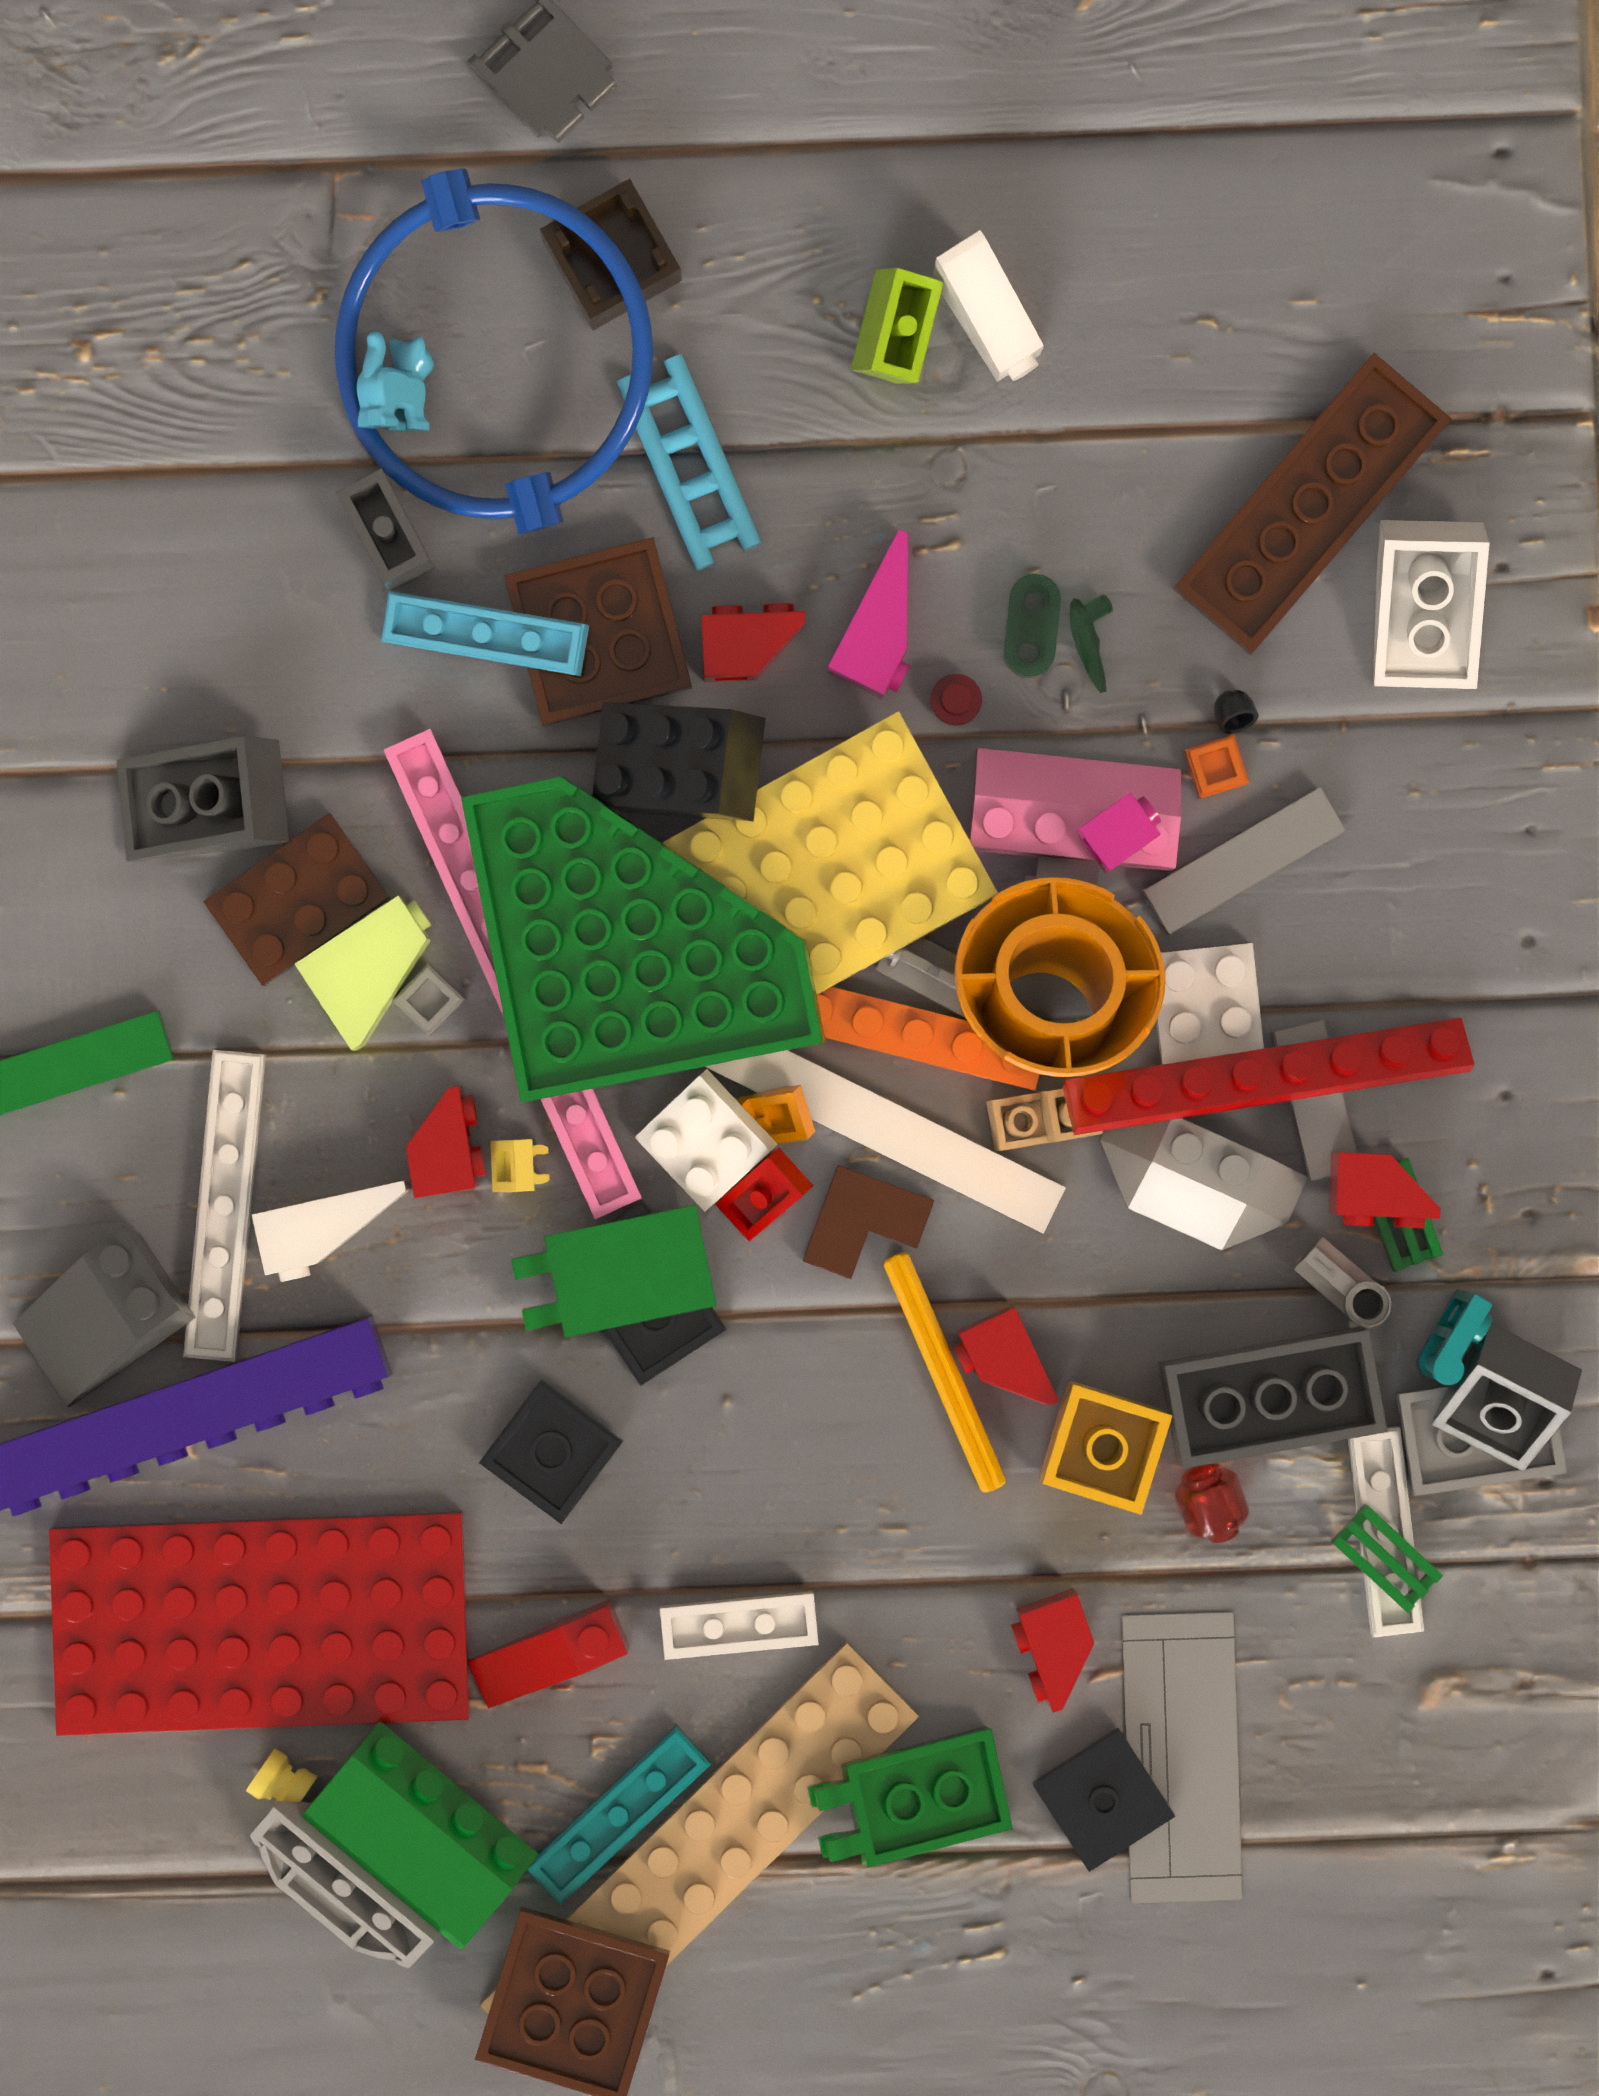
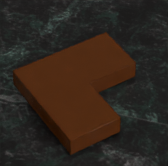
[803,1165,935,1279]

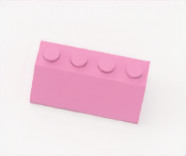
[968,748,1181,871]

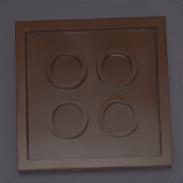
[504,537,692,727]
[475,1906,670,2096]

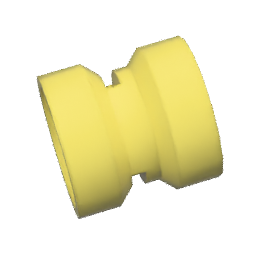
[246,1748,318,1806]

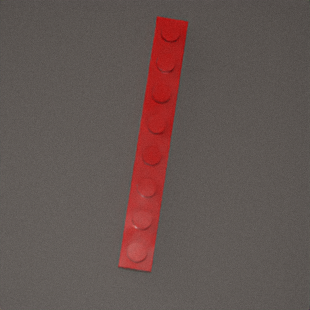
[1062,1018,1475,1135]

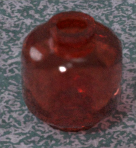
[1175,1463,1249,1543]

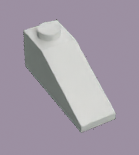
[252,1180,410,1282]

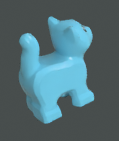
[357,331,435,432]

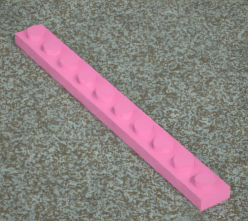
[383,729,642,1219]

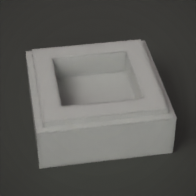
[392,964,466,1036]

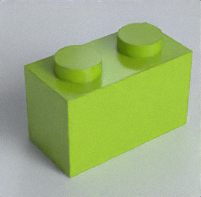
[850,268,944,384]

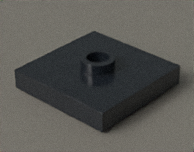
[479,1379,624,1524]
[1033,1727,1176,1872]

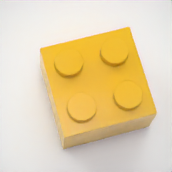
[1038,1380,1172,1515]

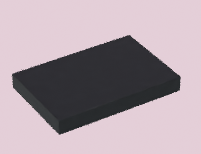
[604,1200,727,1386]

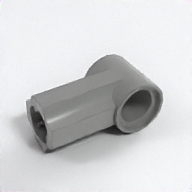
[1293,1236,1392,1328]

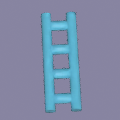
[616,354,762,571]

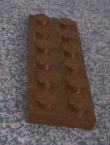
[1173,353,1452,655]

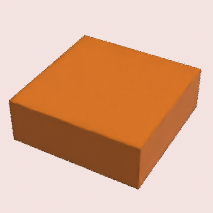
[1184,734,1249,799]

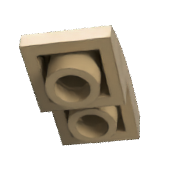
[986,1088,1103,1152]

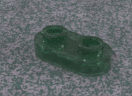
[1003,574,1061,678]

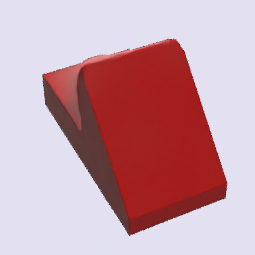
[715,1147,814,1242]

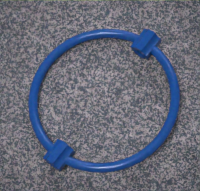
[335,168,653,534]

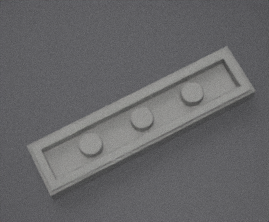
[1142,787,1346,935]

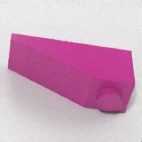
[827,529,911,700]

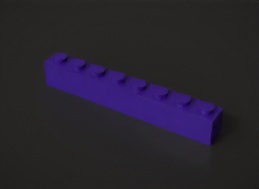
[0,1316,393,1517]

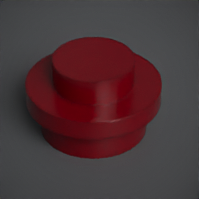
[930,674,982,726]

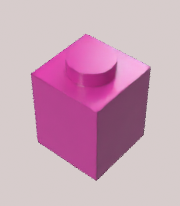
[1076,792,1161,874]

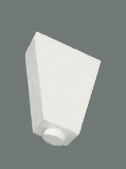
[932,230,1044,382]

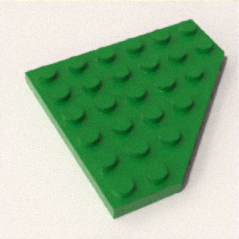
[461,776,826,1103]

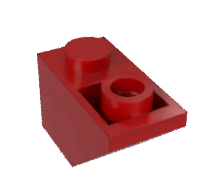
[702,603,805,682]
[406,1086,486,1198]
[1329,1152,1441,1228]
[1011,1588,1095,1713]

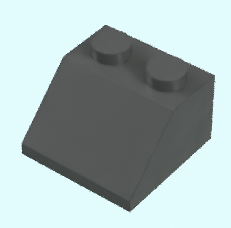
[1432,1323,1582,1471]

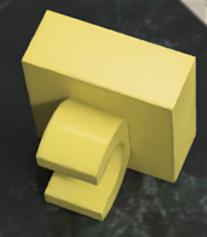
[490,1139,550,1192]

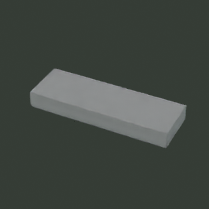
[1272,1019,1357,1181]

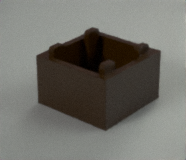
[540,178,682,330]

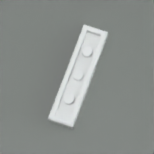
[1348,1426,1424,1637]

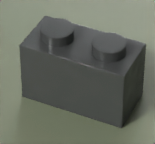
[336,468,435,591]

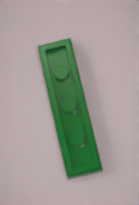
[0,1011,175,1115]

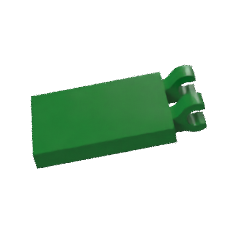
[511,1204,717,1338]
[807,1726,1013,1868]

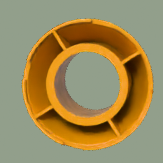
[955,877,1165,1077]

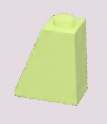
[295,896,432,1051]

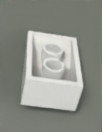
[1373,520,1490,689]

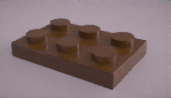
[203,813,390,986]

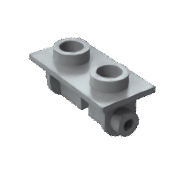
[875,937,966,1018]

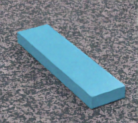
[381,591,589,676]

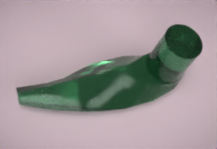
[1070,594,1113,693]

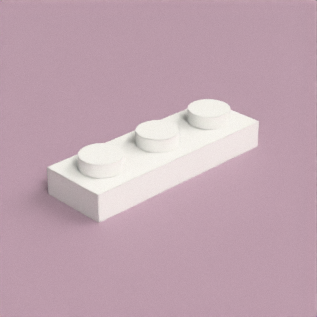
[660,1591,819,1660]

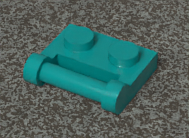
[1416,1289,1493,1385]

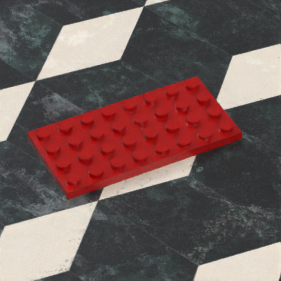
[49,1512,470,1736]

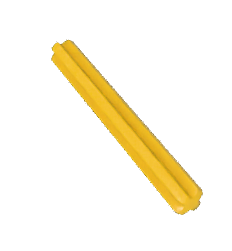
[883,1252,1006,1493]

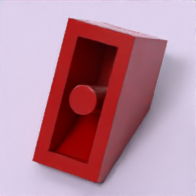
[953,1305,1059,1406]

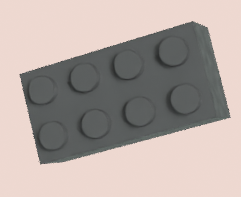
[1159,1326,1388,1469]

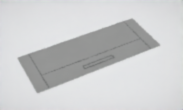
[1122,1612,1243,1904]

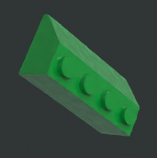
[301,1721,538,1950]

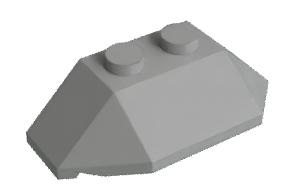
[1100,1118,1308,1250]
[250,1801,439,1968]

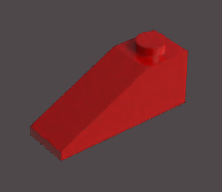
[468,1599,630,1709]

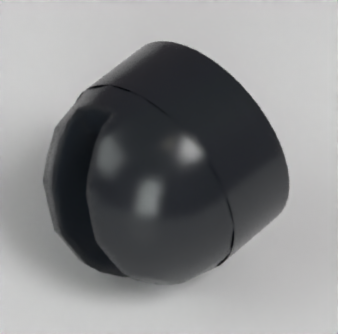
[1214,690,1259,734]

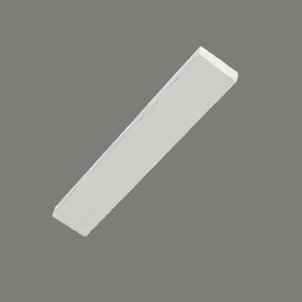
[183,1050,266,1362]

